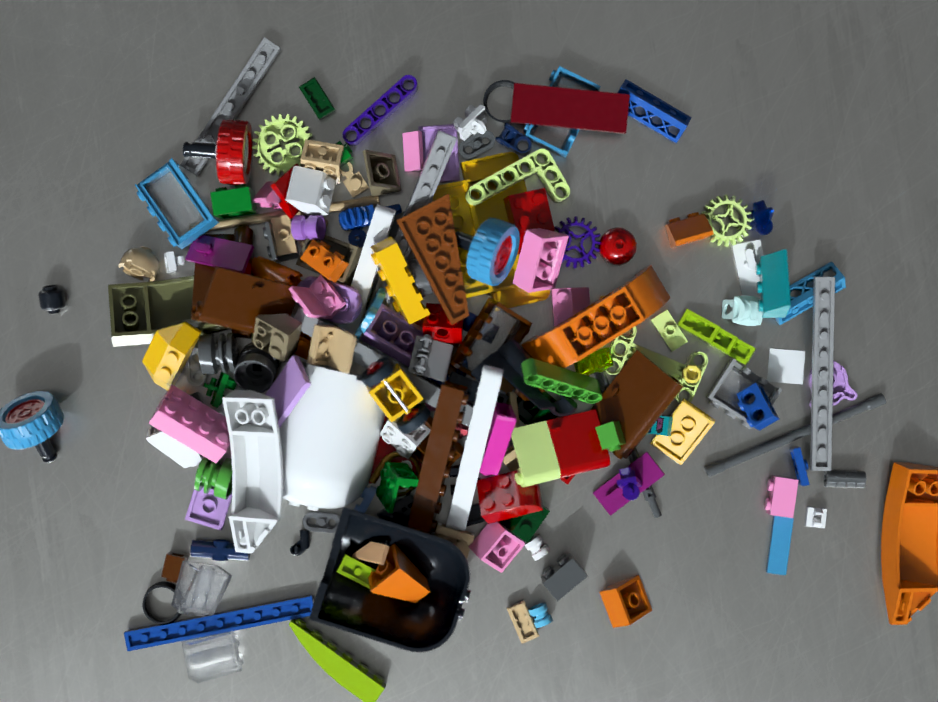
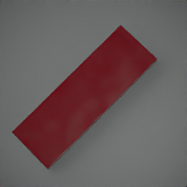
[510,83,630,134]

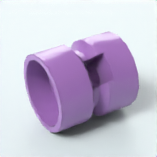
[291,215,326,240]

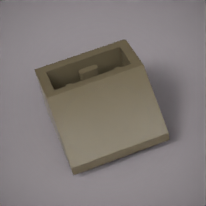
[252,314,302,363]

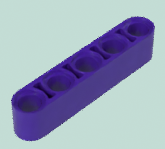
[342,75,418,146]

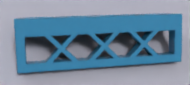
[775,262,846,325]

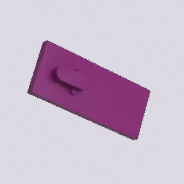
[185,235,255,273]
[593,452,665,516]

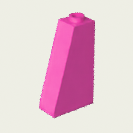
[479,402,517,476]

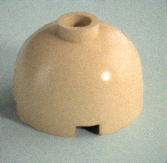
[118,246,159,282]

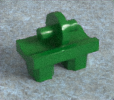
[203,371,237,408]

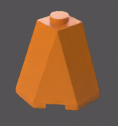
[368,543,430,603]

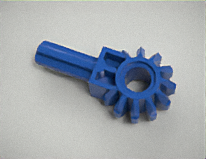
[339,204,402,231]

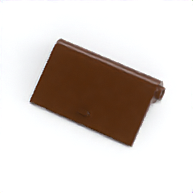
[191,266,296,334]
[591,350,684,459]

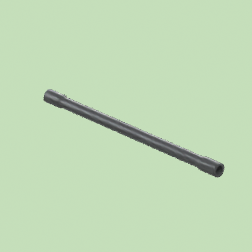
[704,393,886,477]

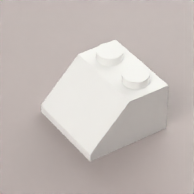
[285,166,336,216]

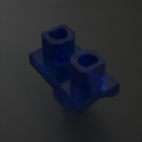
[750,200,774,235]

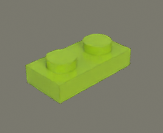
[336,554,376,589]

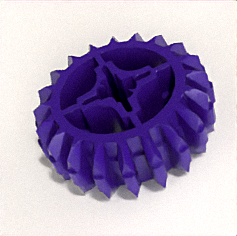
[554,216,601,269]

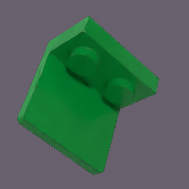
[376,462,419,513]

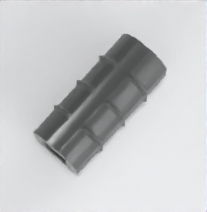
[824,469,866,488]

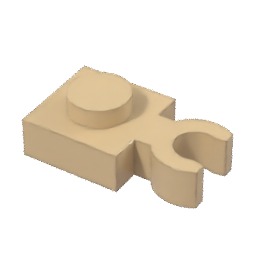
[340,162,369,198]

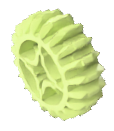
[701,194,753,247]

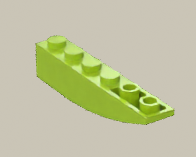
[289,618,386,702]

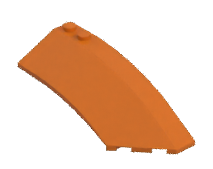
[881,462,938,625]

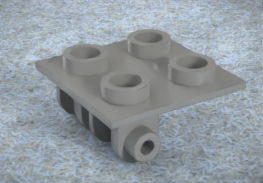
[408,334,454,382]

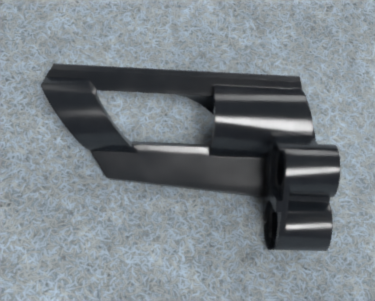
[471,340,577,416]

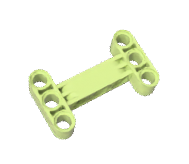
[603,326,708,403]

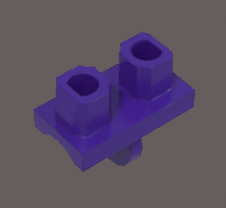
[616,467,642,501]

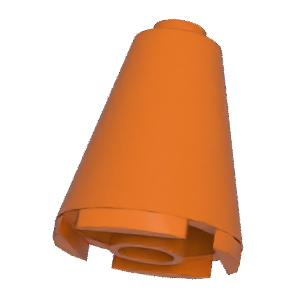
[251,256,303,286]

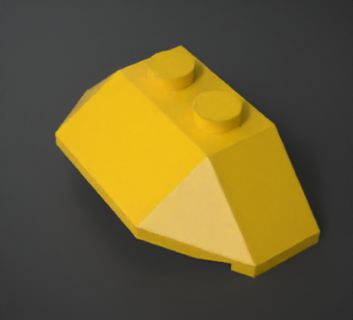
[142,322,202,391]

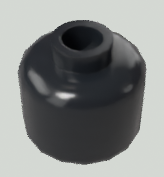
[38,285,66,314]

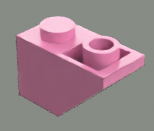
[252,181,283,210]

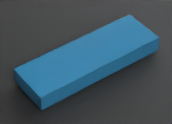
[766,515,794,575]

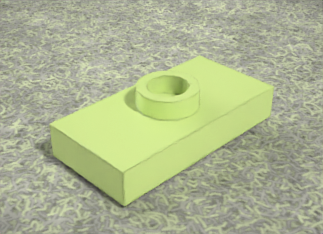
[651,310,688,352]

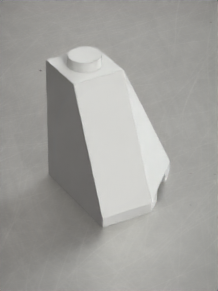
[146,426,203,468]

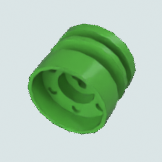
[194,457,232,500]

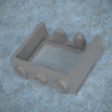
[706,358,782,429]

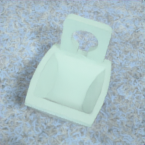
[721,295,762,326]

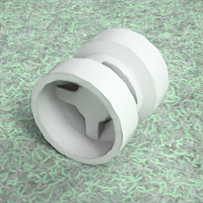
[524,534,550,561]

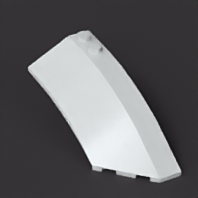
[222,390,283,553]

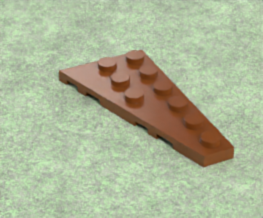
[396,193,469,325]

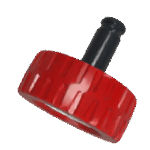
[183,120,253,185]

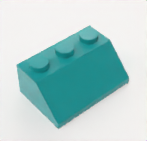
[756,249,791,318]

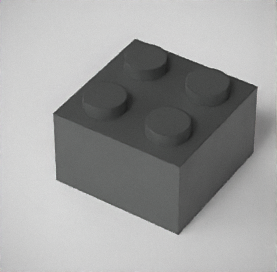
[541,553,587,601]

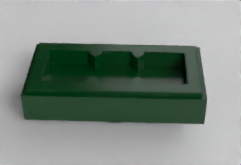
[299,77,335,120]

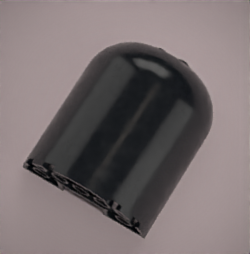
[309,507,471,652]

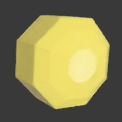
[682,365,701,383]

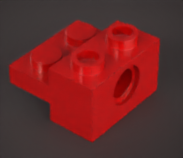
[423,303,464,344]

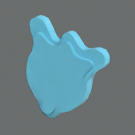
[354,288,386,339]

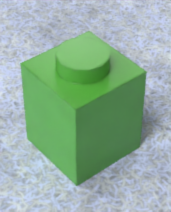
[595,421,626,452]

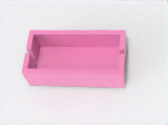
[149,385,230,463]

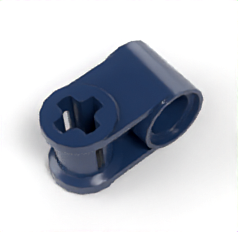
[495,123,532,156]

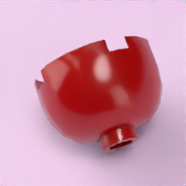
[598,227,637,266]

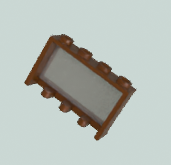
[450,297,533,379]

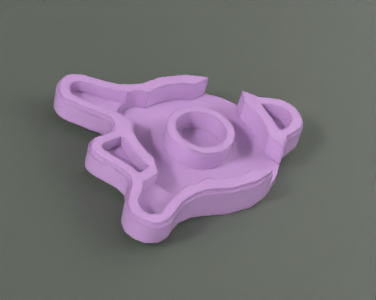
[808,360,857,408]

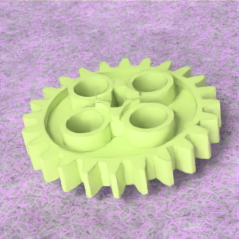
[252,114,313,177]

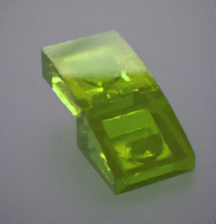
[574,347,614,376]

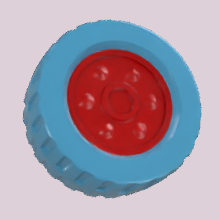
[455,218,520,286]
[0,391,64,463]

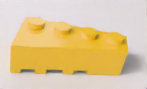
[370,236,430,325]

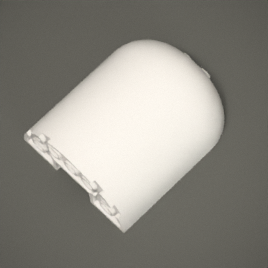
[276,358,385,511]

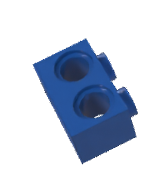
[736,383,779,431]

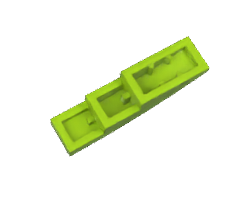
[677,309,756,365]

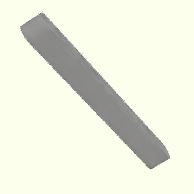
[293,306,474,427]

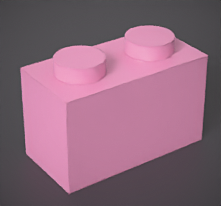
[764,475,799,518]

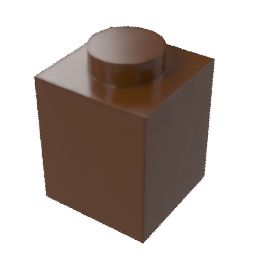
[161,552,189,583]

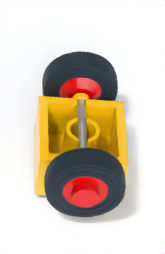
[361,357,431,434]

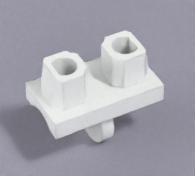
[453,104,487,141]

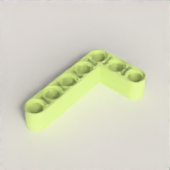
[465,149,570,205]

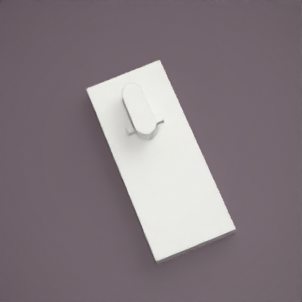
[731,239,764,298]

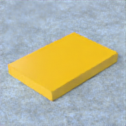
[650,398,716,465]

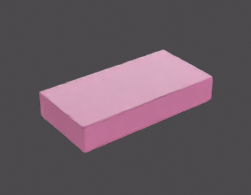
[402,131,424,172]

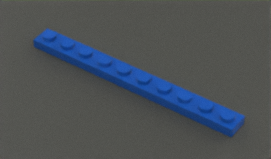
[124,595,314,651]

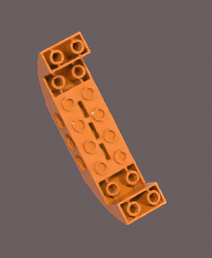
[521,265,670,368]

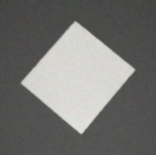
[767,348,805,384]

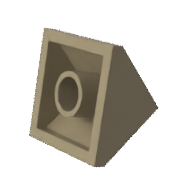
[363,150,401,197]

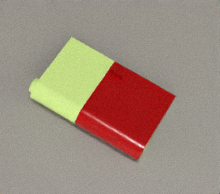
[511,409,610,487]

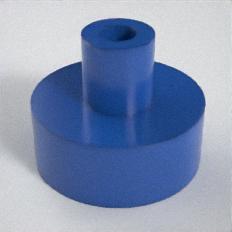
[348,229,367,248]

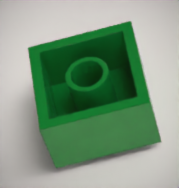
[210,184,258,219]

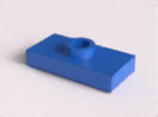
[789,446,810,486]

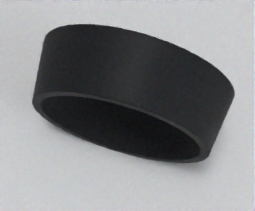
[483,80,515,122]
[142,581,185,624]

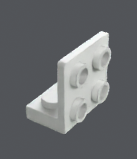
[380,415,430,459]

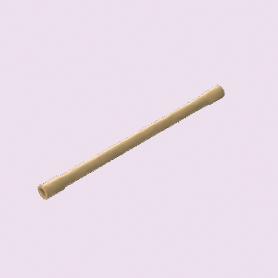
[189,195,380,233]

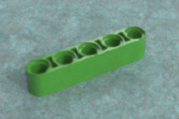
[521,359,602,404]

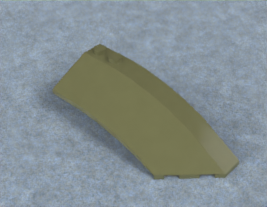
[108,275,231,347]

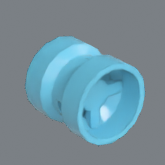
[528,602,553,628]

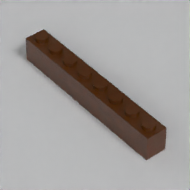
[407,381,470,534]

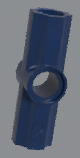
[190,539,251,561]

